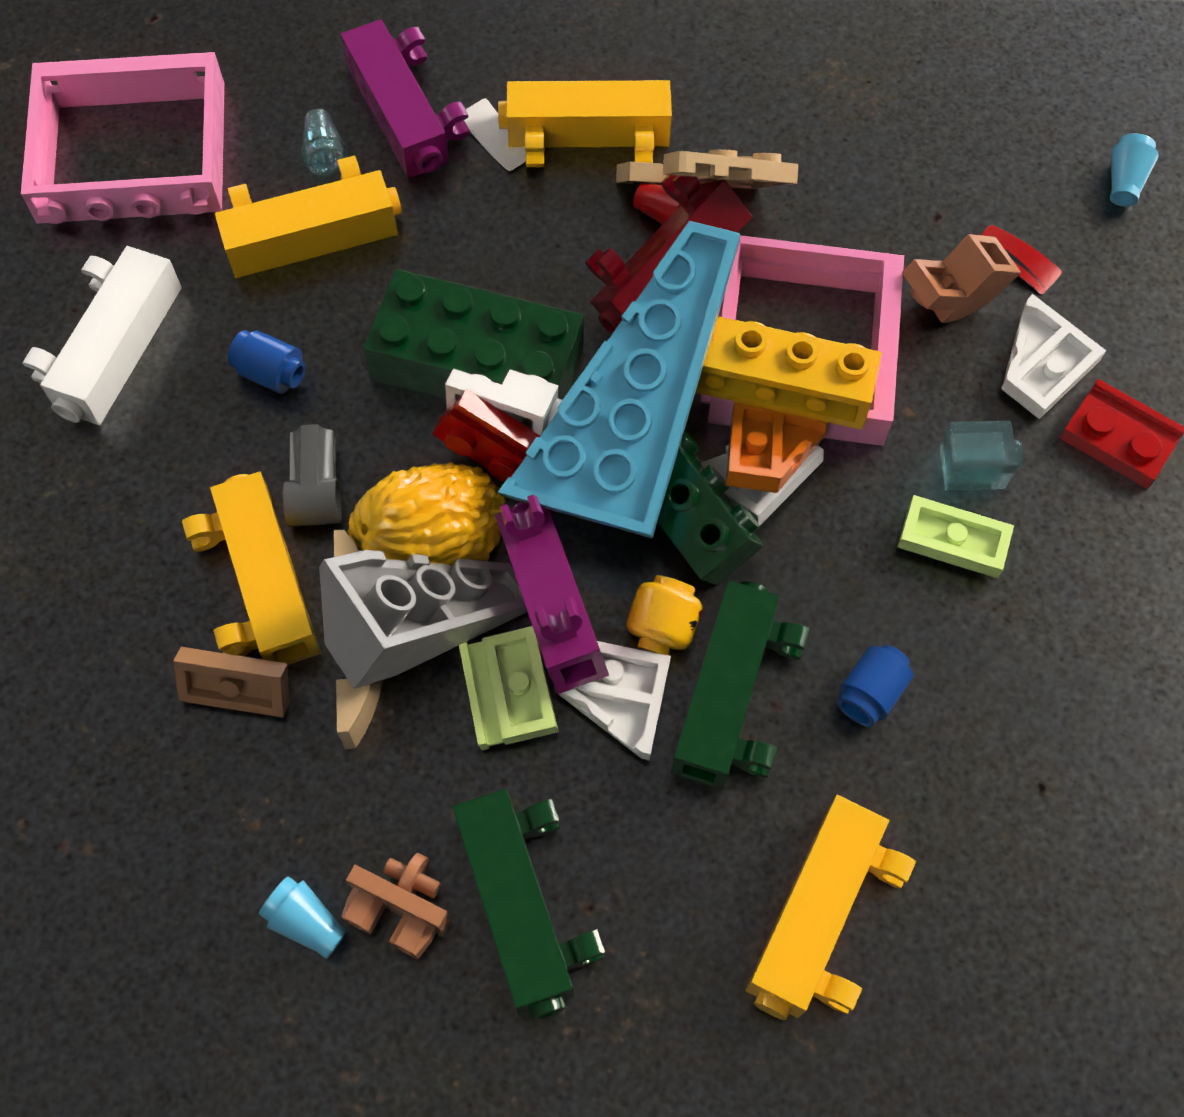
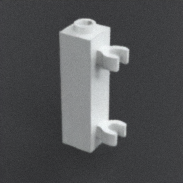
[22,246,182,426]

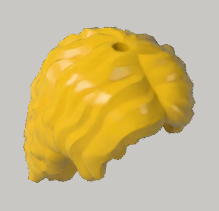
[348,462,505,565]

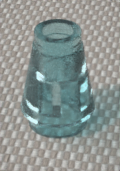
[301,109,347,176]

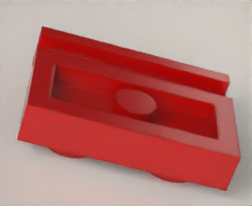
[1059,379,1184,489]
[432,389,540,482]

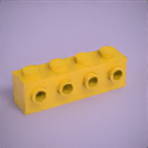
[695,316,882,430]

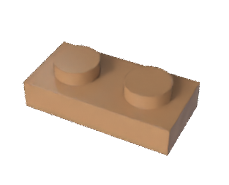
[173,647,290,717]

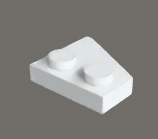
[1001,294,1106,419]

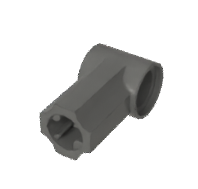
[283,424,342,527]

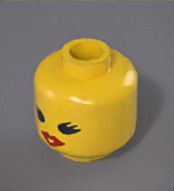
[626,575,703,655]

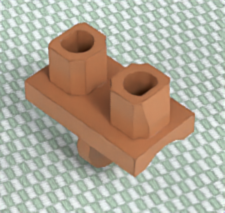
[341,853,452,959]

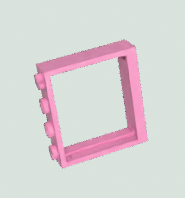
[21,52,225,224]
[700,235,904,446]

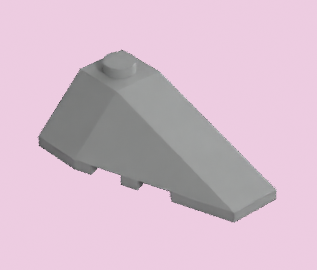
[319,550,528,689]

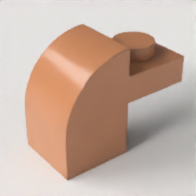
[902,234,1021,323]

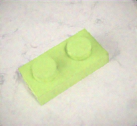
[897,495,1014,578]

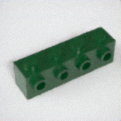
[657,430,765,585]

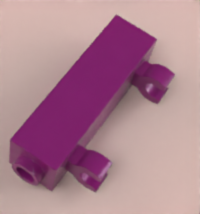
[340,19,470,179]
[495,495,610,694]

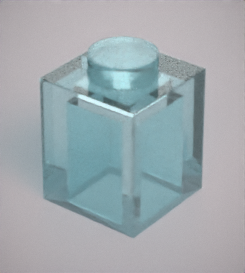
[939,421,1023,490]

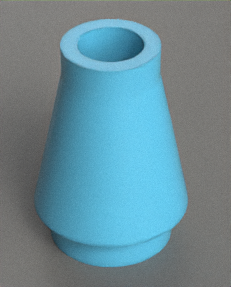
[1110,133,1159,207]
[258,876,348,959]

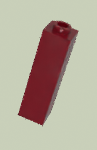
[585,175,753,334]

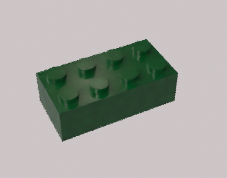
[363,269,584,400]

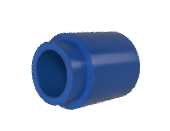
[228,330,306,394]
[837,645,914,727]

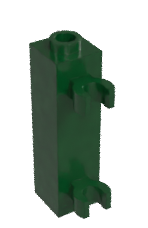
[671,580,810,789]
[452,788,605,1021]

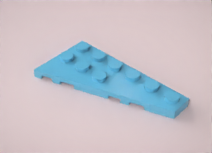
[498,221,740,538]

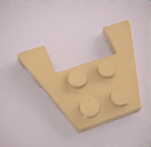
[616,150,799,189]

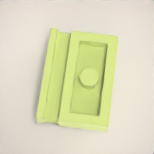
[459,626,559,751]

